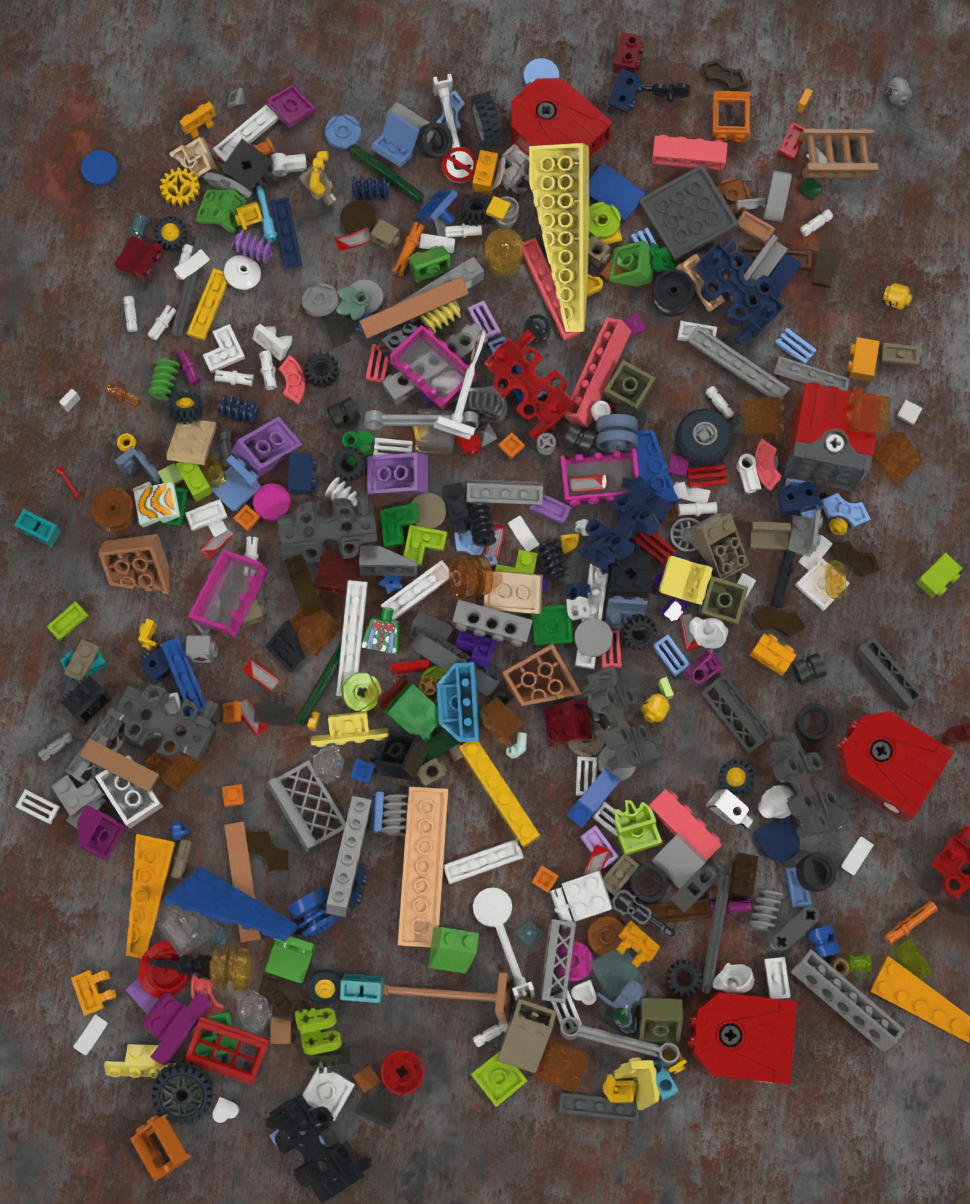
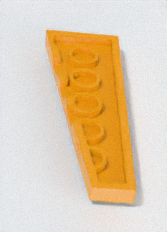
[126,834,176,959]
[870,956,970,1043]

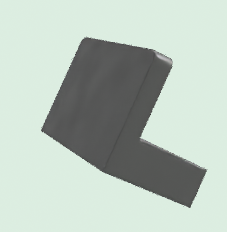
[407,611,454,641]

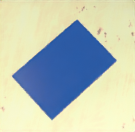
[589,163,647,223]

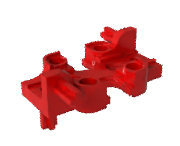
[484,330,575,441]
[930,825,970,900]

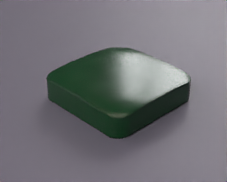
[799,178,823,200]

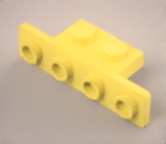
[311,711,389,747]
[104,1044,176,1079]

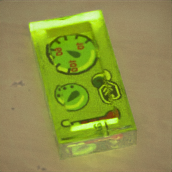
[893,939,933,980]

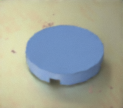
[325,115,361,150]

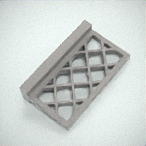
[267,760,346,853]

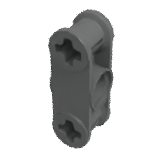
[770,906,820,952]

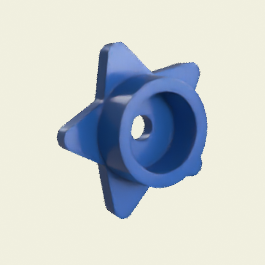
[378,576,403,594]

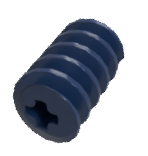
[352,176,390,200]
[218,393,260,425]

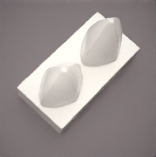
[253,324,292,361]

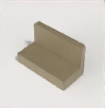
[750,522,791,550]

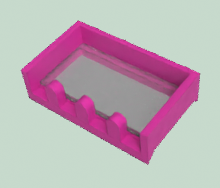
[390,325,476,411]
[560,448,639,506]
[188,550,268,638]

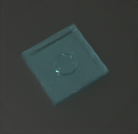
[589,948,643,999]

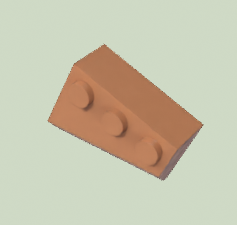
[98,534,170,594]
[500,644,582,706]

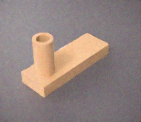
[676,254,725,311]

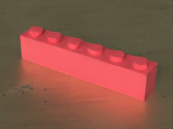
[564,318,631,428]

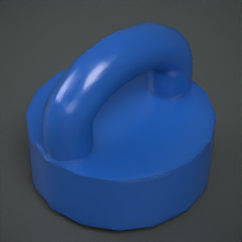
[170,820,189,841]

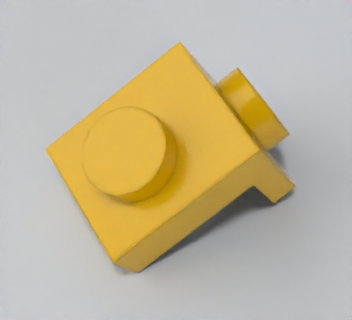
[235,201,263,230]
[138,619,159,651]
[662,1048,687,1074]
[603,1074,637,1103]

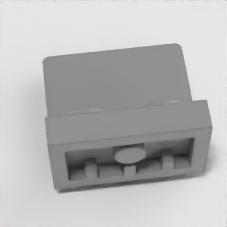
[788,510,823,557]

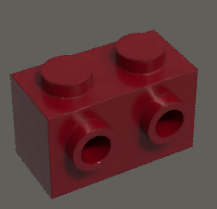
[613,32,645,74]

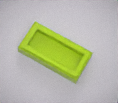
[46,601,89,641]

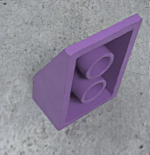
[231,417,302,477]
[367,452,428,494]

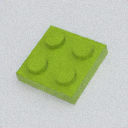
[471,1051,528,1107]

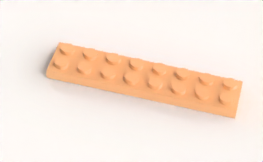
[398,787,448,948]

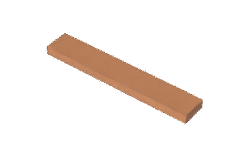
[359,277,469,339]
[224,821,261,943]

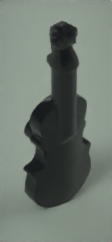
[642,83,690,102]
[612,889,676,937]
[150,954,215,980]

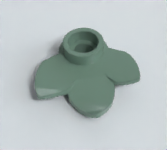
[336,287,371,321]

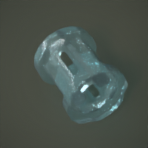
[127,213,150,238]

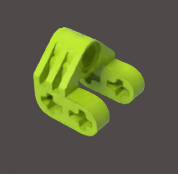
[295,1008,342,1055]

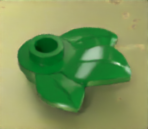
[649,242,676,273]
[342,431,375,466]

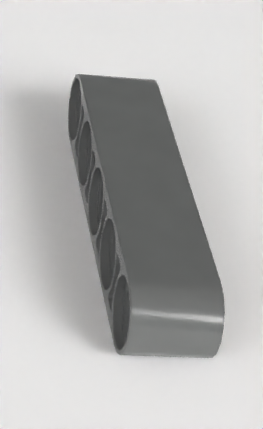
[411,628,501,696]

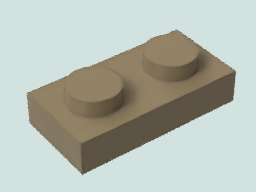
[881,343,920,367]
[64,639,100,681]
[603,854,640,896]

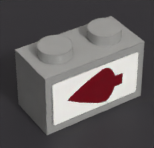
[186,636,218,663]

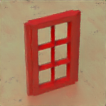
[183,1016,269,1085]

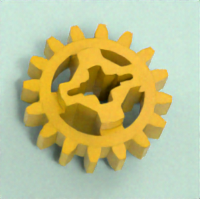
[160,167,200,207]

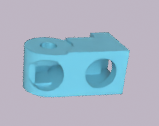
[653,1059,679,1101]

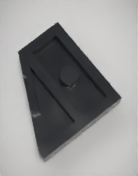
[265,619,306,673]

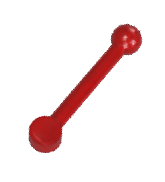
[56,466,81,499]

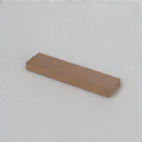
[80,739,160,792]

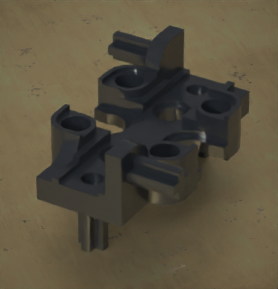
[265,1093,372,1204]

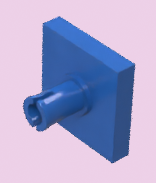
[415,189,458,226]

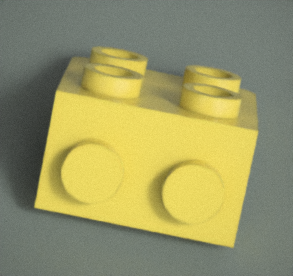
[659,556,713,605]
[614,1058,660,1110]

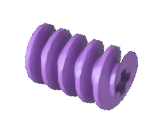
[231,230,273,264]

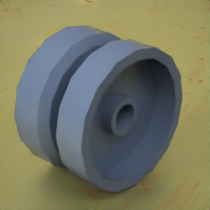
[596,414,638,452]

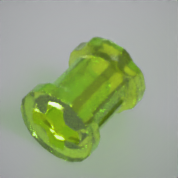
[848,954,871,973]

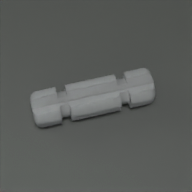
[38,731,74,761]

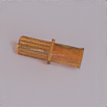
[105,382,142,407]

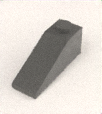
[359,545,417,576]
[670,857,725,913]

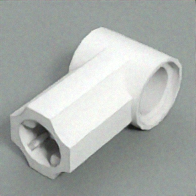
[270,153,307,177]
[736,454,762,494]

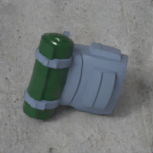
[597,978,647,1034]

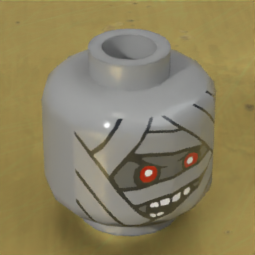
[886,77,912,106]

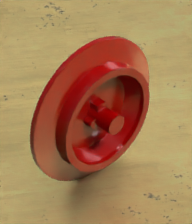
[138,940,191,998]

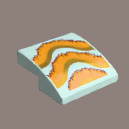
[134,482,180,527]

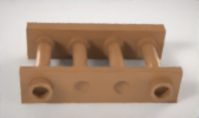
[798,128,879,178]

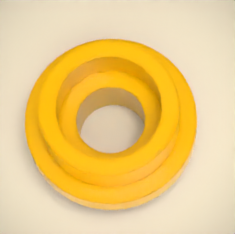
[117,433,136,452]
[829,517,848,535]

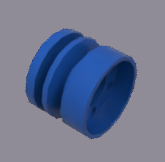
[288,888,341,938]

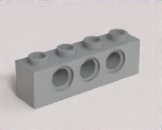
[452,600,533,647]

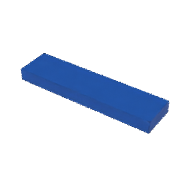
[161,637,206,716]

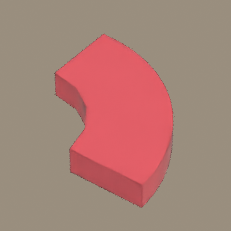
[278,355,305,406]
[755,439,782,492]
[191,974,225,1019]

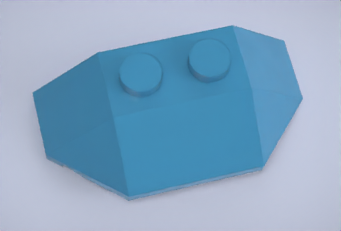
[437,662,479,742]

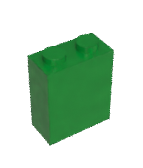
[383,683,441,742]

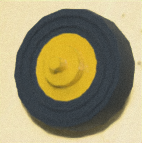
[307,969,342,1005]

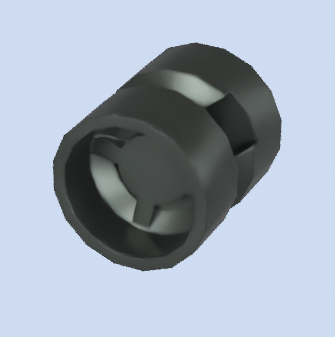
[326,397,361,430]
[563,423,597,456]
[791,653,827,686]

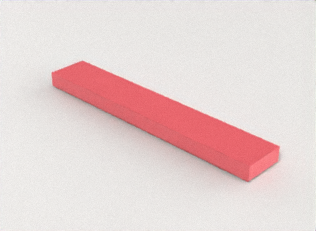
[519,238,581,342]

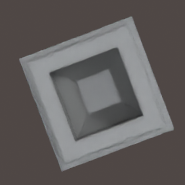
[227,88,245,109]
[475,423,498,447]

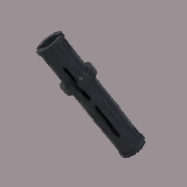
[770,550,796,608]

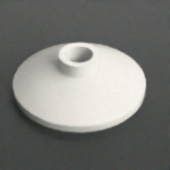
[224,255,261,290]

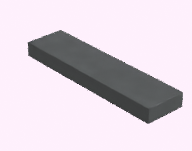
[558,1092,640,1122]

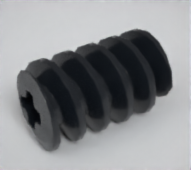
[468,503,497,547]
[538,538,569,581]

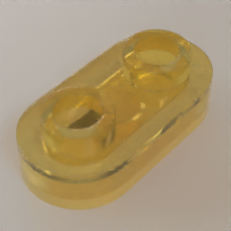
[199,454,226,488]
[825,560,846,599]

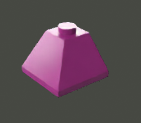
[77,805,126,861]

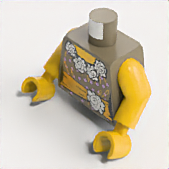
[299,151,336,206]

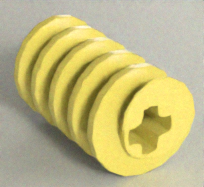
[420,300,461,334]

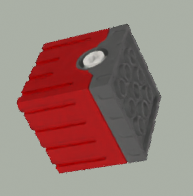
[782,382,882,493]

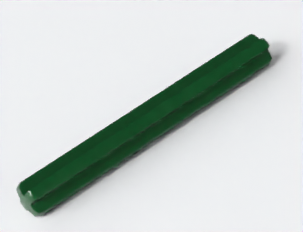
[349,144,424,203]
[296,640,342,726]

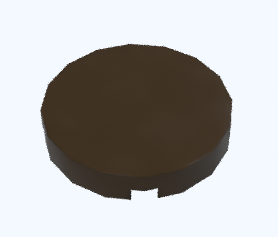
[340,201,376,234]

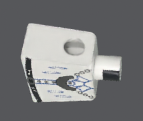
[705,789,753,829]

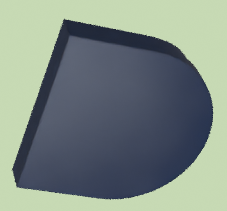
[753,816,800,862]

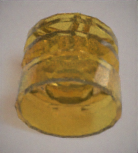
[485,229,524,277]
[210,947,251,991]

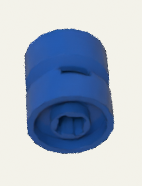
[807,925,841,958]

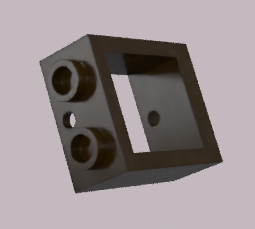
[284,554,323,616]
[728,853,758,900]

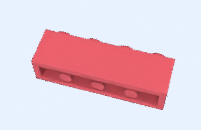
[652,135,727,171]
[649,789,722,861]

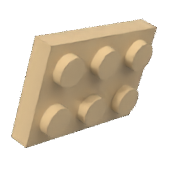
[167,420,216,465]
[484,571,543,614]

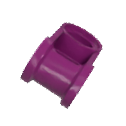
[685,649,723,684]

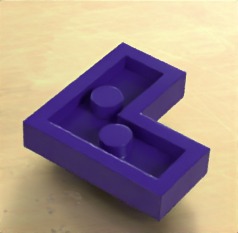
[455,631,497,667]

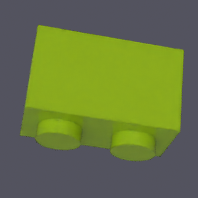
[176,462,212,502]
[916,553,963,599]

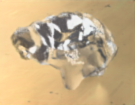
[312,745,344,784]
[238,991,272,1033]

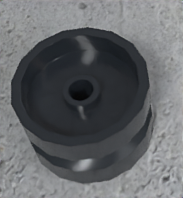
[652,269,695,317]

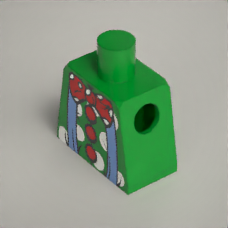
[361,607,400,655]

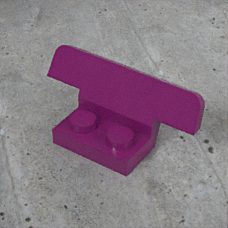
[140,992,211,1065]

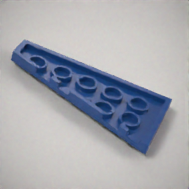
[164,866,297,941]

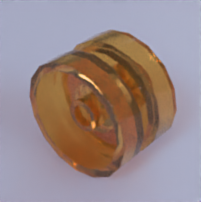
[91,486,137,534]
[449,554,493,599]

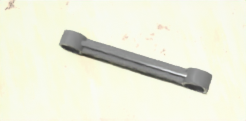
[364,410,478,430]
[560,1017,680,1066]

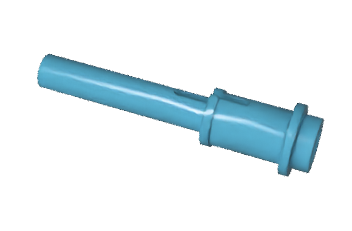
[256,185,278,242]

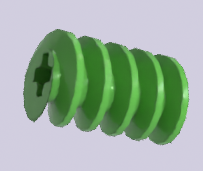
[148,359,180,401]

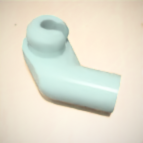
[506,732,527,759]

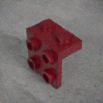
[114,237,164,283]

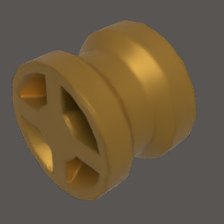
[419,676,438,698]

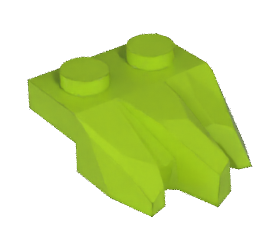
[614,800,662,856]

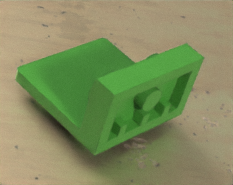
[195,189,247,233]
[265,936,316,984]

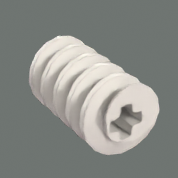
[325,477,357,513]

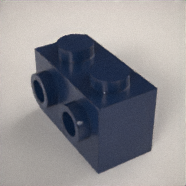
[607,69,644,114]
[288,453,317,495]
[776,481,821,517]
[139,641,172,684]

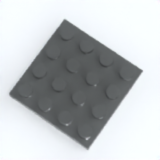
[639,164,739,261]

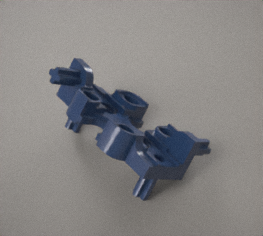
[693,238,785,346]
[578,476,671,575]

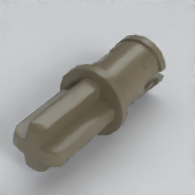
[170,839,192,880]

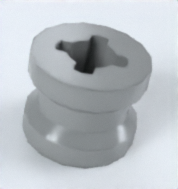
[537,433,556,455]

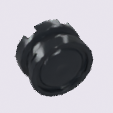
[524,314,550,344]

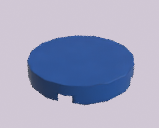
[81,151,118,187]

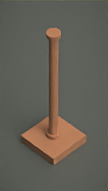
[383,973,512,1024]

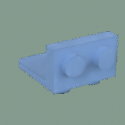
[371,112,420,167]
[210,455,261,512]

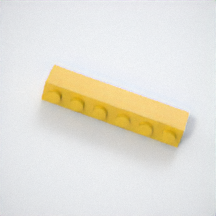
[459,741,540,848]

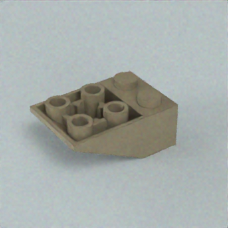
[689,513,749,579]
[497,999,557,1074]

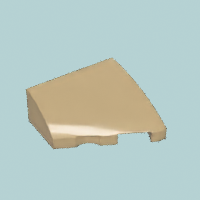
[169,137,218,178]

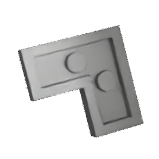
[51,775,105,818]

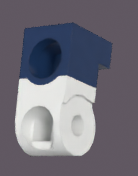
[565,582,591,620]

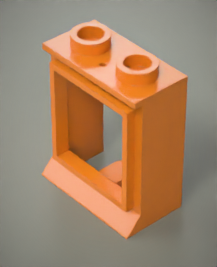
[712,91,750,142]
[130,1114,192,1182]

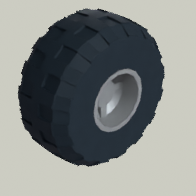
[675,408,732,467]

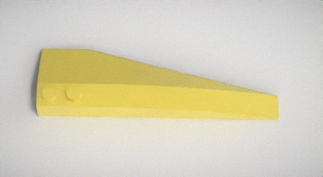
[529,143,589,332]

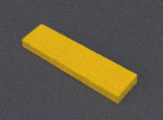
[187,268,228,341]

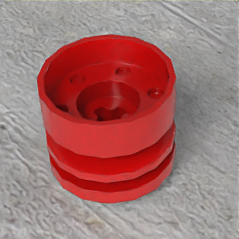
[381,1049,424,1094]

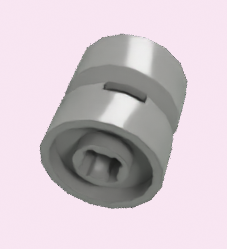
[495,196,519,229]

